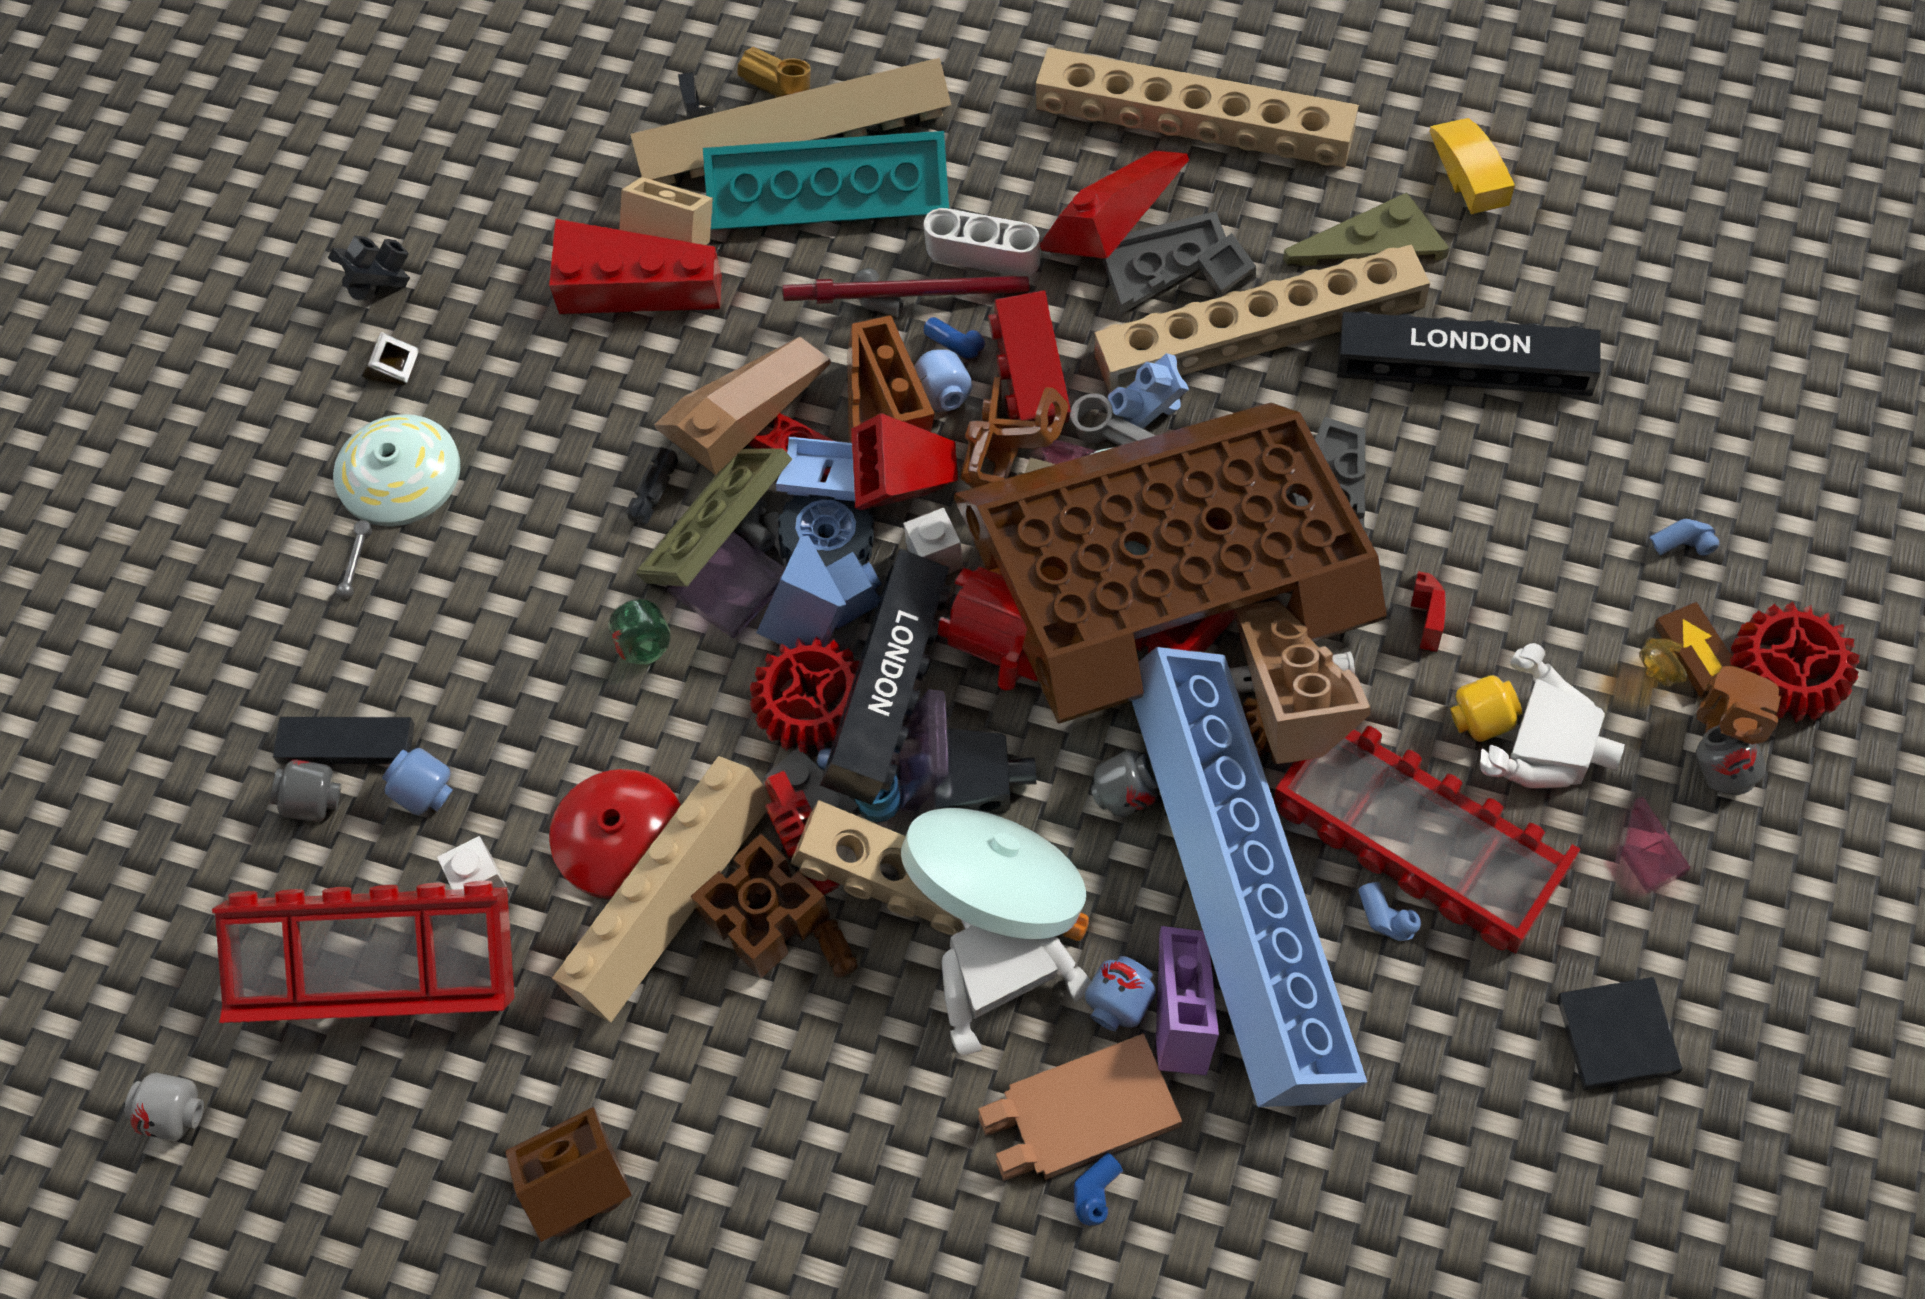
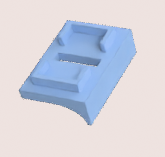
[776,437,855,501]

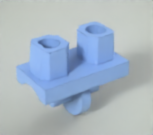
[1108,353,1189,429]

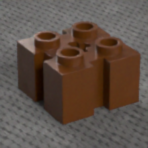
[691,834,830,979]

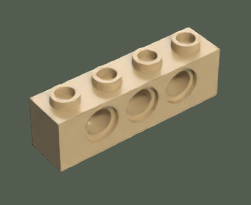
[790,800,965,935]

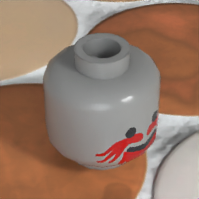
[124,1073,204,1141]

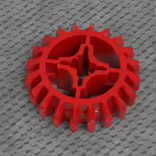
[1730,601,1860,723]
[750,635,860,754]

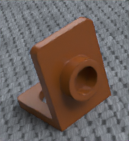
[982,377,1038,449]

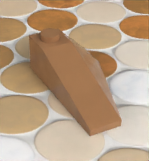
[654,337,831,475]
[1234,600,1370,764]

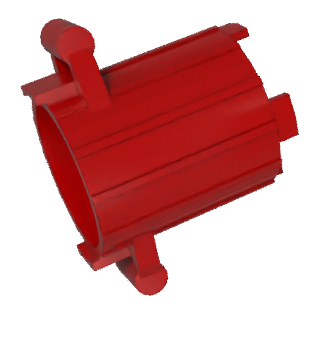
[938,566,1060,690]

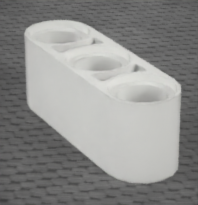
[924,208,1040,276]

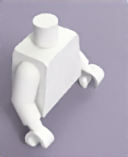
[1480,643,1625,788]
[942,920,1091,1055]

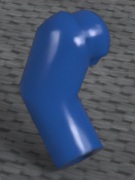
[923,317,985,359]
[1074,1153,1123,1226]

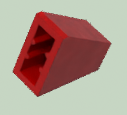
[851,413,958,510]

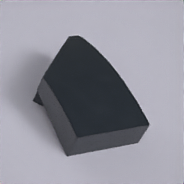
[678,72,714,120]

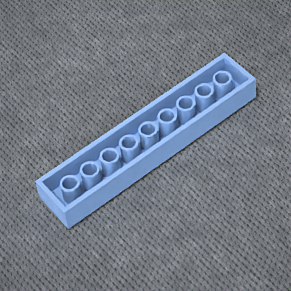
[1132,647,1367,1107]

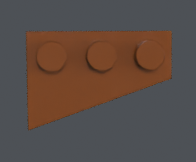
[847,315,935,443]

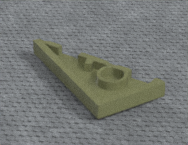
[1283,192,1449,266]

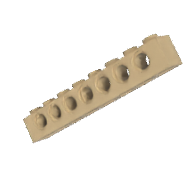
[1036,47,1359,168]
[1095,244,1430,394]

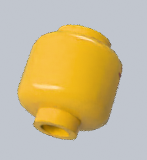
[1450,675,1523,742]

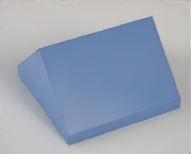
[756,536,846,649]

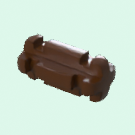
[814,919,858,978]

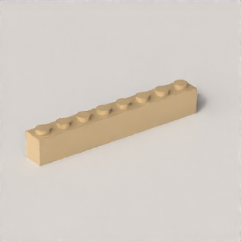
[630,58,951,185]

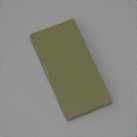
[636,448,792,587]

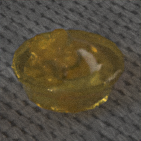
[1639,637,1687,687]

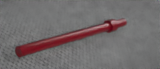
[782,276,1029,304]

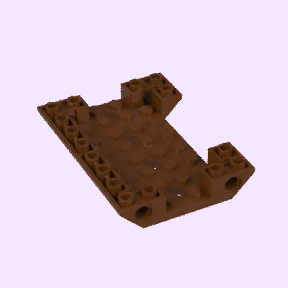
[954,402,1387,724]

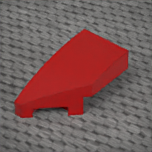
[1410,571,1446,652]

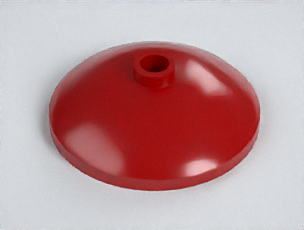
[549,769,681,899]

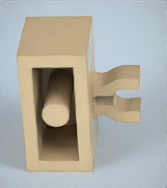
[620,177,713,245]

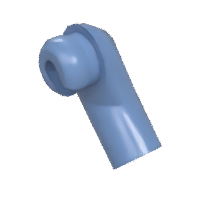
[1650,519,1719,556]

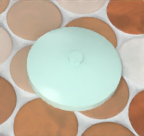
[901,808,1086,939]

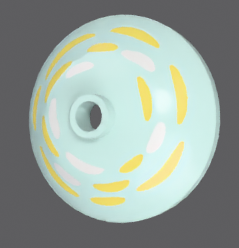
[333,414,460,526]

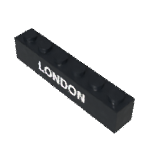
[1337,311,1601,396]
[819,548,951,805]

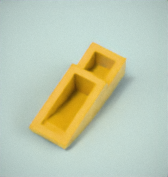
[1429,118,1515,214]

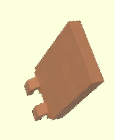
[978,1033,1182,1181]

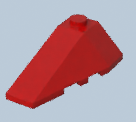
[1040,151,1189,259]

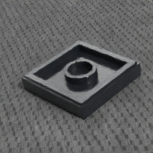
[1557,977,1683,1091]

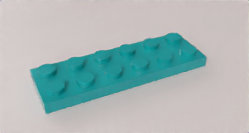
[703,131,949,230]

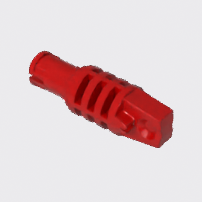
[764,771,840,895]

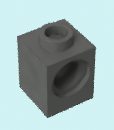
[1197,233,1256,297]

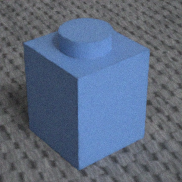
[826,552,882,629]

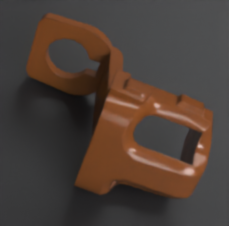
[961,387,1068,488]
[1696,666,1781,745]

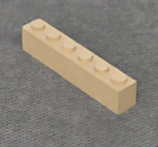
[552,756,771,1022]

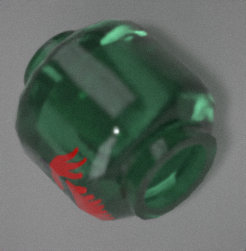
[608,599,671,664]

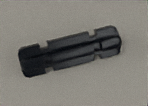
[626,447,678,525]

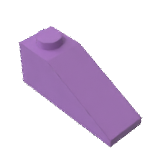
[1156,926,1219,1075]

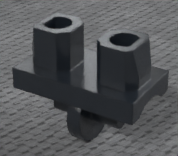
[328,235,410,301]

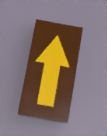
[1654,601,1740,698]

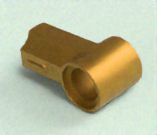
[737,46,811,98]

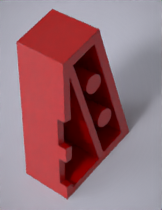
[988,290,1071,426]

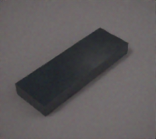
[273,717,415,764]

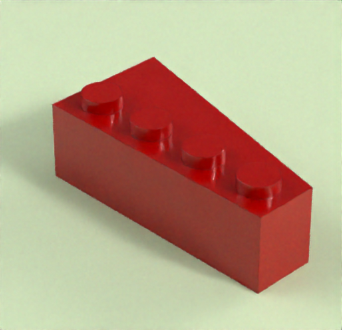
[549,219,722,314]

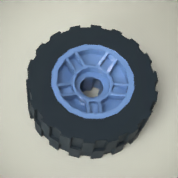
[778,494,874,567]

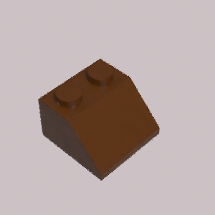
[505,1107,632,1242]

